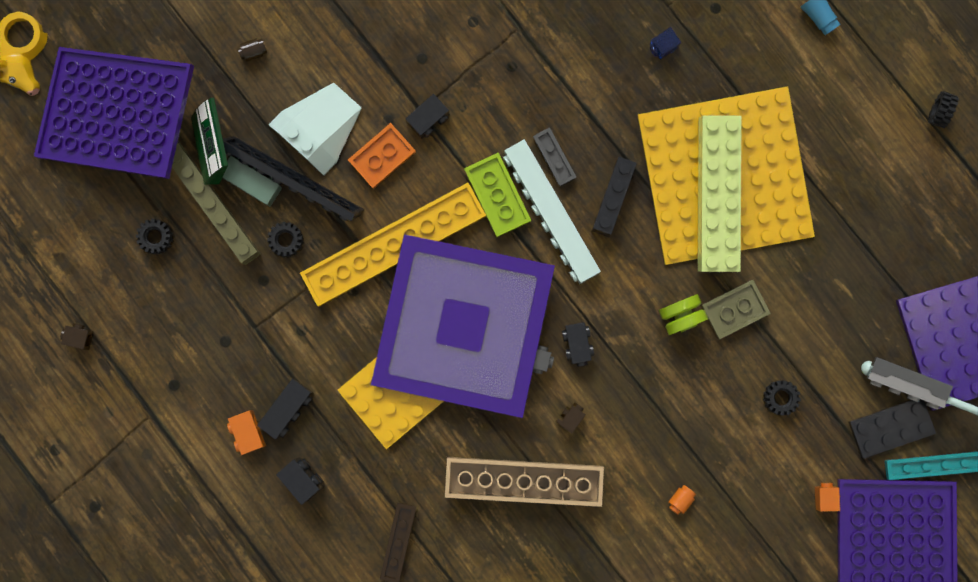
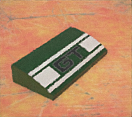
[191,98,228,185]

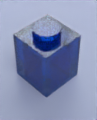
[650,27,681,60]

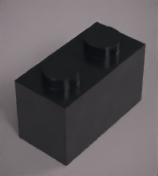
[405,94,450,139]

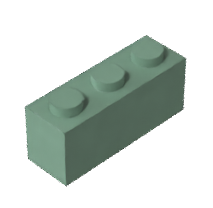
[223,156,282,207]

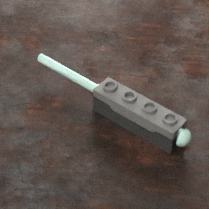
[861,357,978,415]

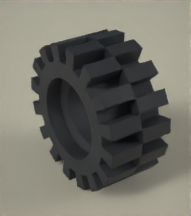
[928,91,959,129]
[136,219,174,255]
[267,222,304,258]
[763,380,801,415]

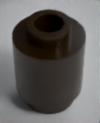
[238,38,267,62]

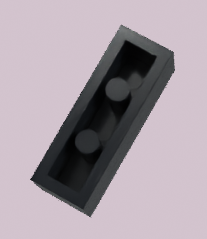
[257,378,313,439]

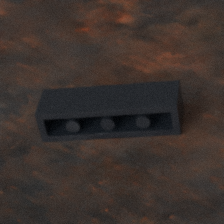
[591,157,637,237]

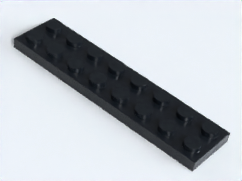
[223,136,364,221]

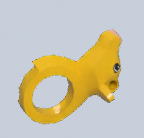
[0,12,48,96]

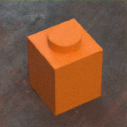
[815,483,840,511]

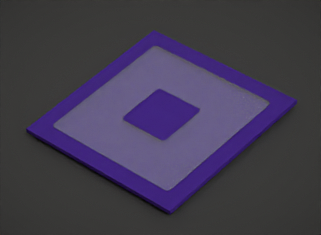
[371,234,555,418]

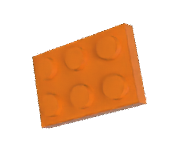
[348,123,416,189]

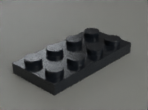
[848,399,936,459]

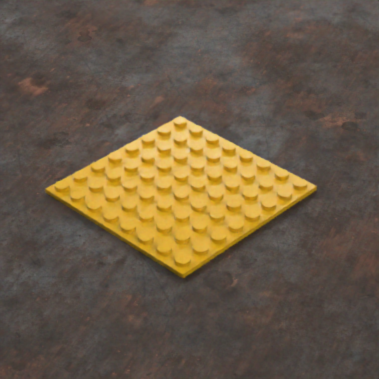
[638,86,815,265]

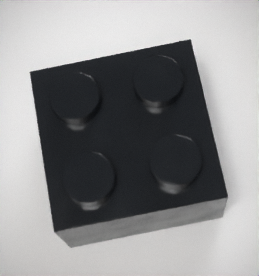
[276,457,325,505]

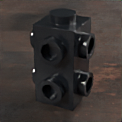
[562,322,594,367]

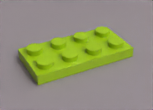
[464,152,531,237]

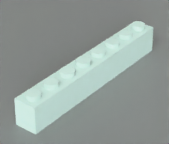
[503,139,601,285]

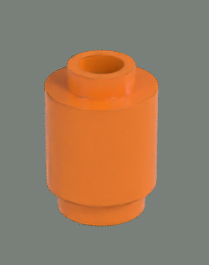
[668,485,696,515]

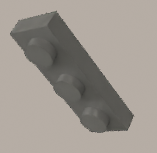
[533,127,576,187]

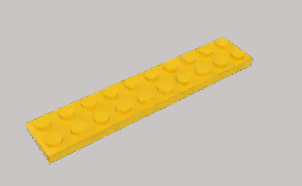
[300,183,486,307]

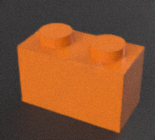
[227,410,266,455]

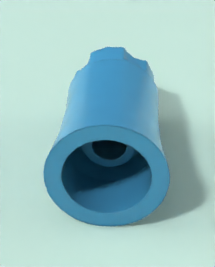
[800,0,841,35]

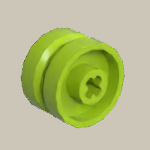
[658,294,708,335]

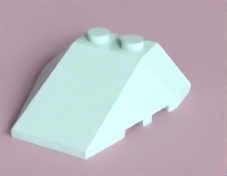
[269,83,362,176]

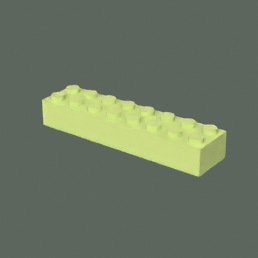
[698,116,742,272]

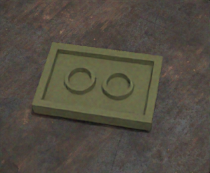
[701,280,771,340]

